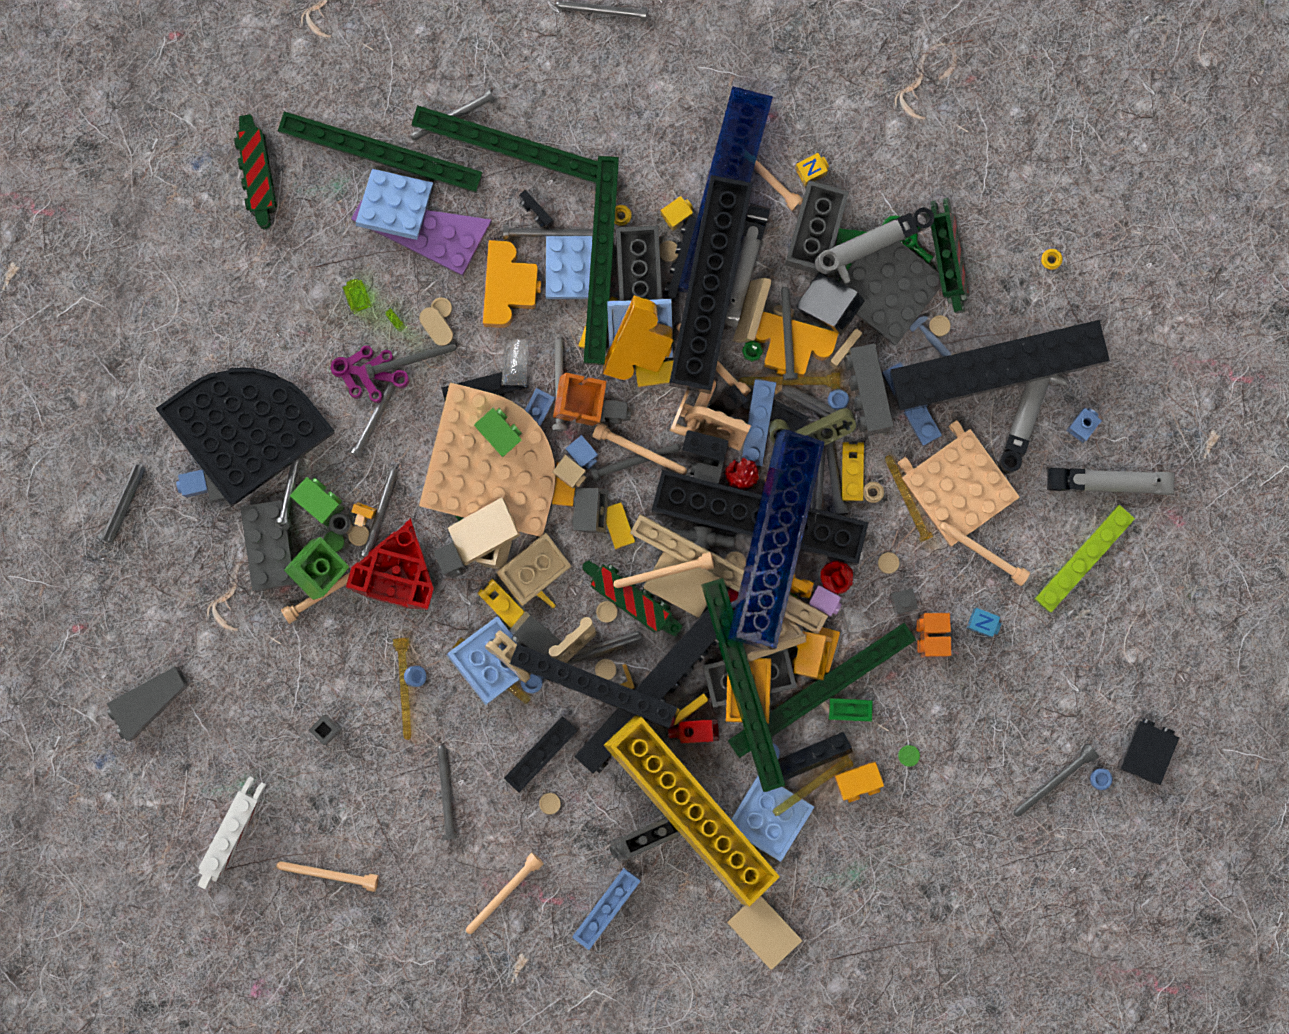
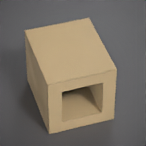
[552,455,587,489]

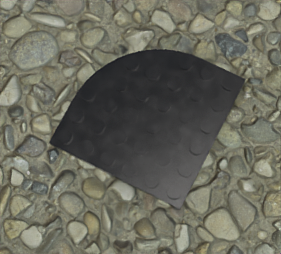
[156,367,335,507]

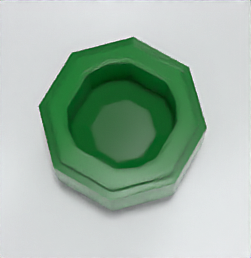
[742,341,763,362]

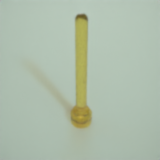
[739,372,841,389]
[392,638,412,740]

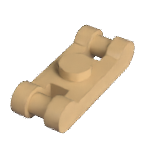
[549,617,596,663]
[485,630,531,683]

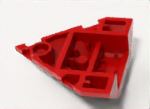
[346,518,434,610]

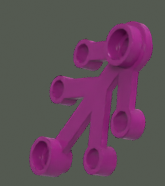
[330,345,410,403]

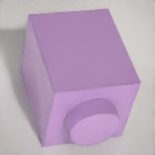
[808,585,842,617]

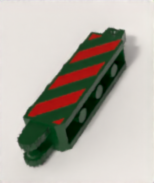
[234,114,277,230]
[930,197,970,314]
[582,560,683,637]

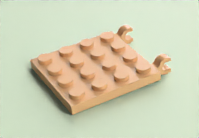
[898,420,1020,547]

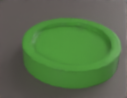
[323,531,345,552]
[898,745,920,767]

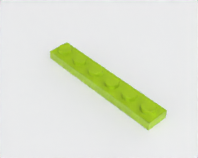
[1034,505,1135,613]

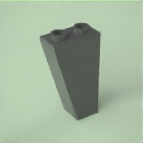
[107,667,189,741]
[609,817,681,861]

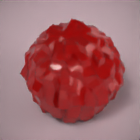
[725,458,759,491]
[820,561,854,594]

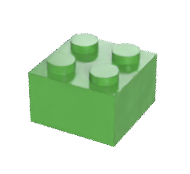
[474,407,522,457]
[290,477,344,527]
[284,537,349,600]

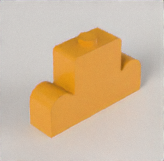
[483,240,541,328]
[603,295,673,380]
[755,311,838,378]

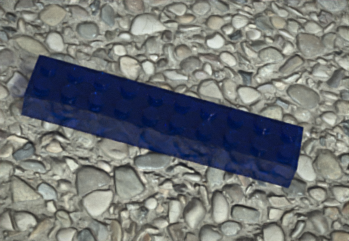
[678,86,773,293]
[728,429,825,650]

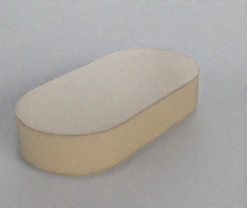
[419,307,453,346]

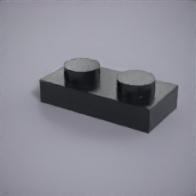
[519,190,554,229]
[708,384,748,417]

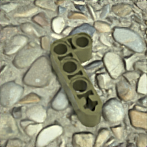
[769,408,856,462]

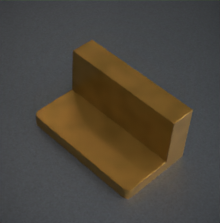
[620,664,635,689]

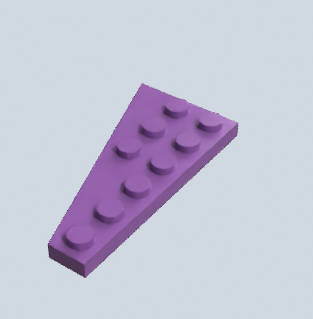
[351,200,492,276]

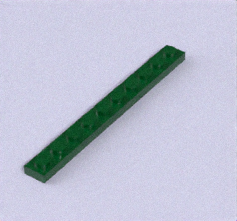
[411,105,598,184]
[277,111,483,193]
[583,156,619,365]
[701,578,786,792]
[727,622,916,758]

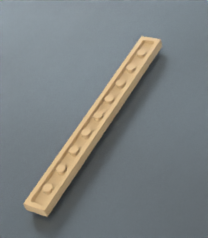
[630,514,828,634]

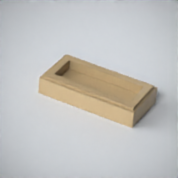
[830,329,862,369]

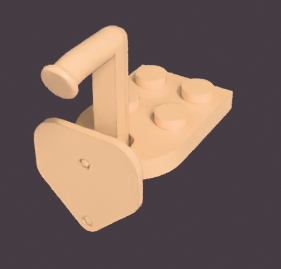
[670,380,751,451]

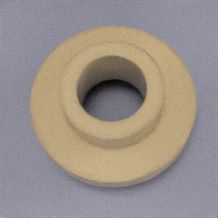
[863,482,884,503]

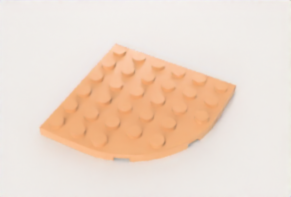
[419,383,555,537]

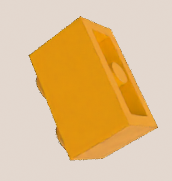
[792,631,833,680]
[834,761,884,803]

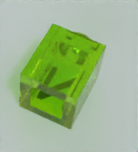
[342,279,373,314]

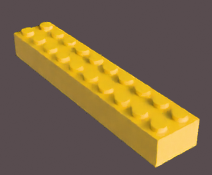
[604,716,780,907]

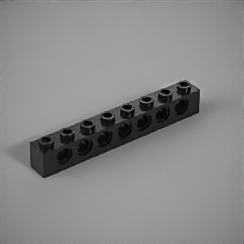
[509,644,680,730]

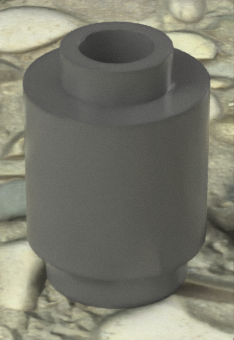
[329,513,353,536]

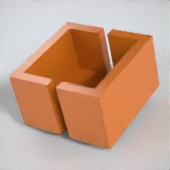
[553,372,607,426]
[916,613,951,658]

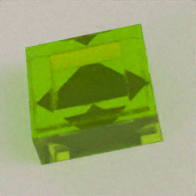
[385,308,406,332]

